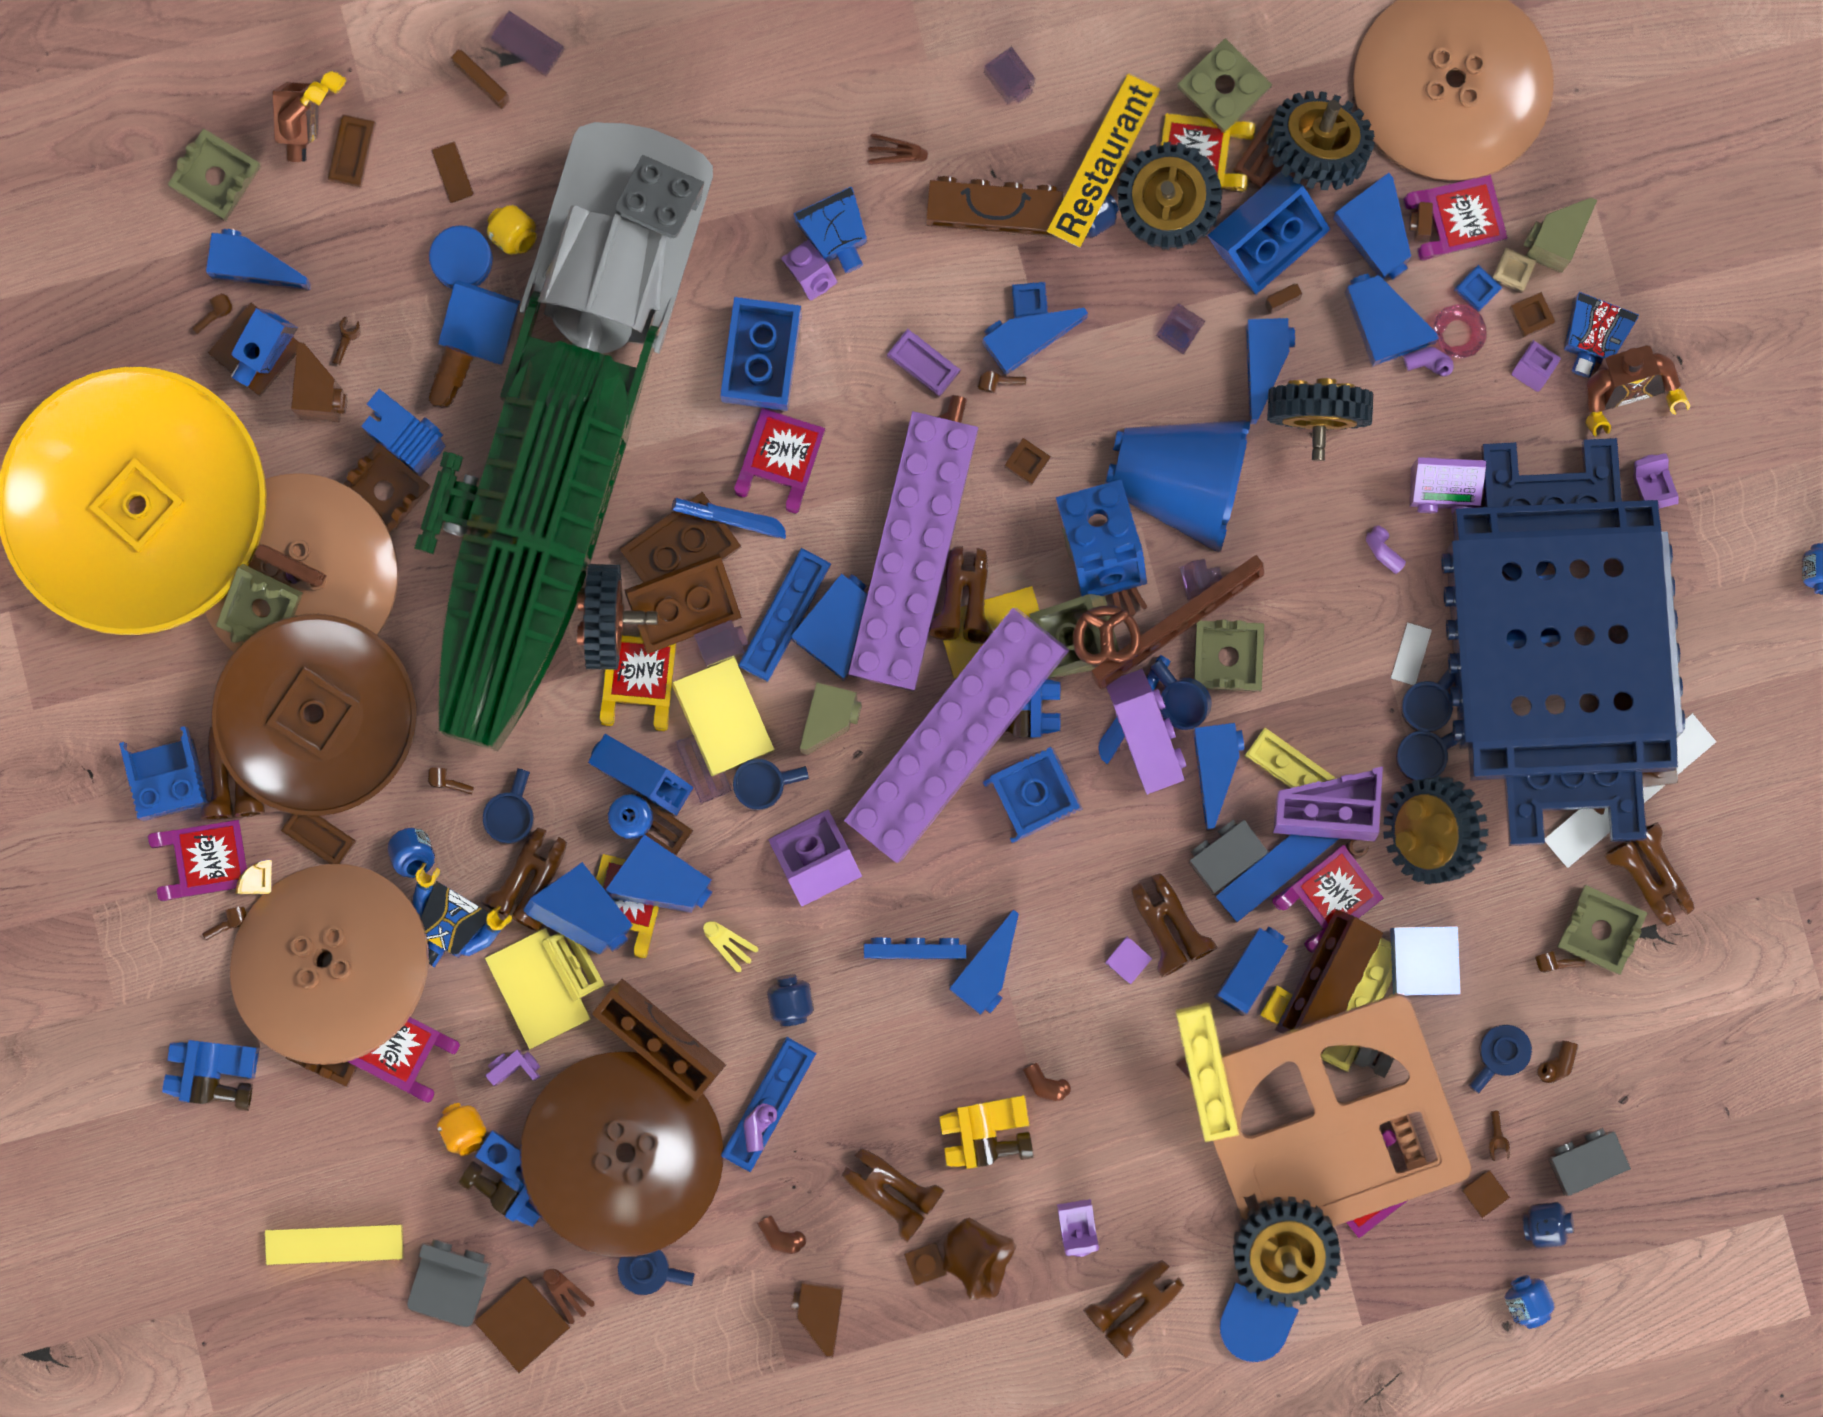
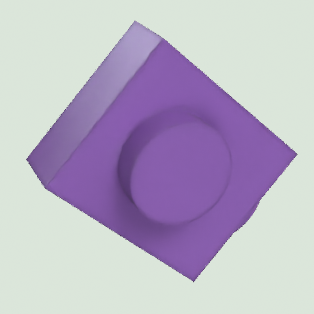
[781,239,837,300]
[1634,453,1679,508]
[485,1050,541,1086]
[1057,1199,1099,1257]

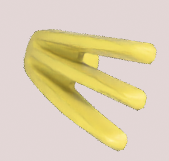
[703,921,758,972]

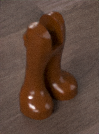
[929,546,993,644]
[201,726,265,820]
[1604,822,1695,926]
[482,828,567,932]
[1131,873,1218,978]
[842,1148,945,1243]
[1083,1260,1184,1359]

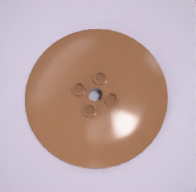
[1353,0,1554,182]
[205,473,399,652]
[230,864,429,1064]

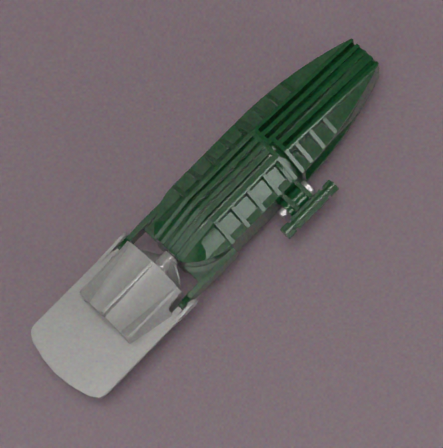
[414,122,713,752]

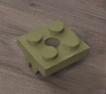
[1177,38,1272,133]
[168,128,262,221]
[216,564,303,643]
[1194,620,1264,692]
[1557,885,1647,975]

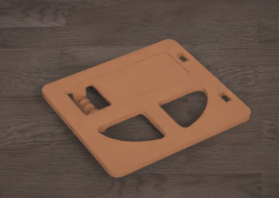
[1190,993,1471,1227]

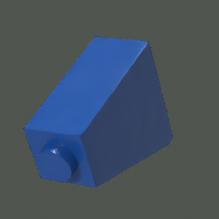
[1333,173,1411,280]
[1345,274,1439,367]
[791,573,868,681]
[588,734,694,816]
[606,834,713,913]
[523,862,633,955]
[1214,926,1288,1016]

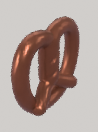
[1073,605,1141,664]

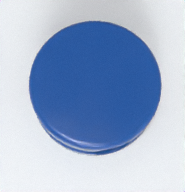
[429,225,493,289]

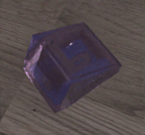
[1156,304,1206,355]

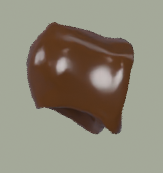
[943,1217,1016,1300]

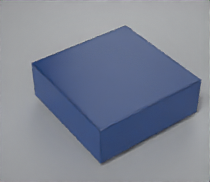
[1454,265,1502,313]
[1012,282,1048,318]

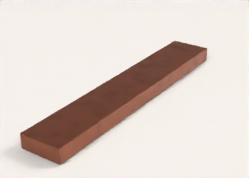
[1091,555,1265,690]

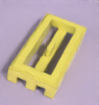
[542,933,605,1001]

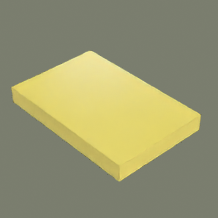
[672,657,775,777]
[485,928,591,1050]

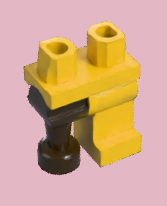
[939,1095,1034,1169]

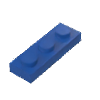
[864,938,966,959]

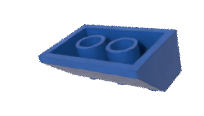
[1207,171,1331,295]

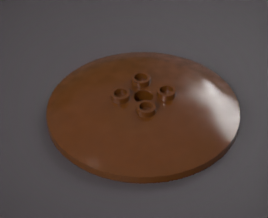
[211,614,416,816]
[520,1051,723,1257]

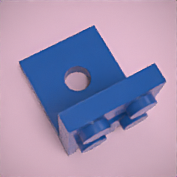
[1056,479,1147,597]

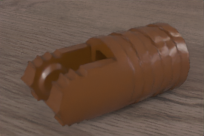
[428,345,474,407]

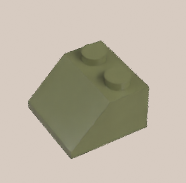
[1523,197,1597,273]
[1030,594,1119,679]
[800,683,862,755]

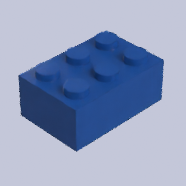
[720,297,802,411]

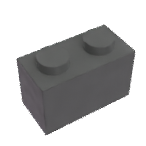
[1188,820,1269,895]
[1548,1128,1631,1196]

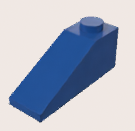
[206,229,311,290]
[982,308,1088,376]
[1246,318,1295,424]
[1193,723,1244,831]
[949,910,1019,1015]

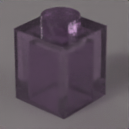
[984,46,1035,104]
[694,620,748,668]

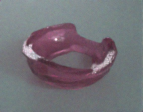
[1433,304,1487,358]

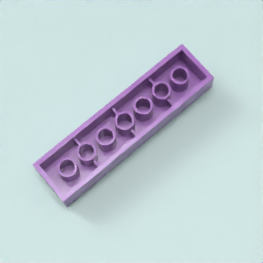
[849,411,978,692]
[844,608,1069,863]

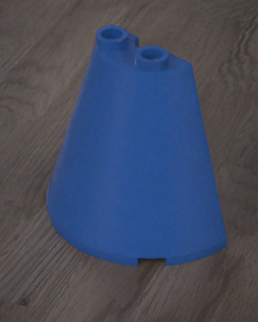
[1106,420,1250,552]

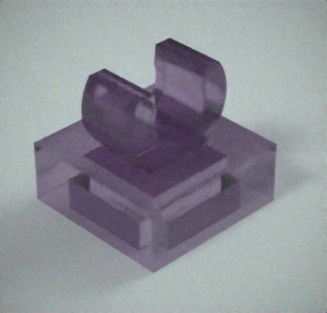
[1180,559,1222,600]

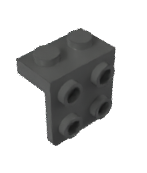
[616,154,704,238]
[407,1239,492,1327]

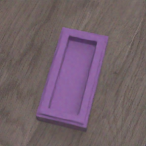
[887,329,960,397]

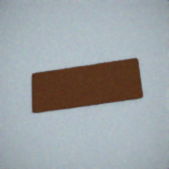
[432,141,474,203]

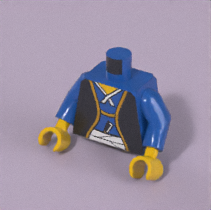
[412,863,512,967]

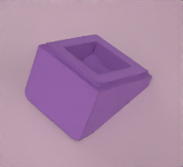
[1512,340,1561,392]
[1105,936,1152,985]

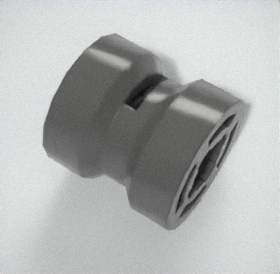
[1353,1046,1394,1078]

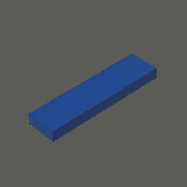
[738,548,831,682]
[1215,835,1340,923]
[721,1037,817,1172]

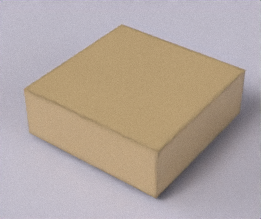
[1493,248,1537,293]

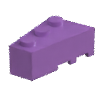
[1106,669,1187,794]
[1273,766,1383,841]

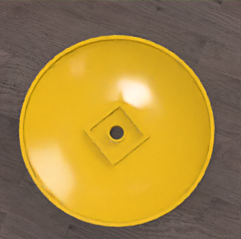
[0,367,267,635]

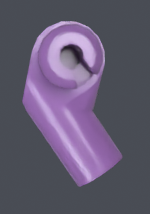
[1403,347,1454,377]
[1366,525,1406,574]
[744,1104,777,1152]

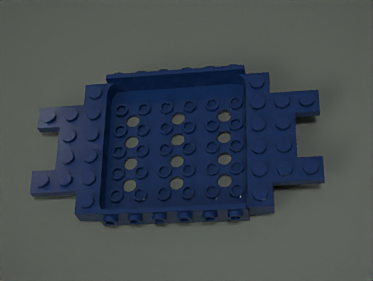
[1441,438,1685,846]

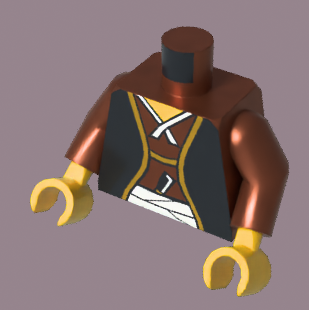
[273,72,346,162]
[1586,345,1690,437]

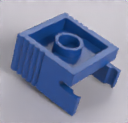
[362,389,446,477]
[119,726,209,821]
[983,747,1083,843]

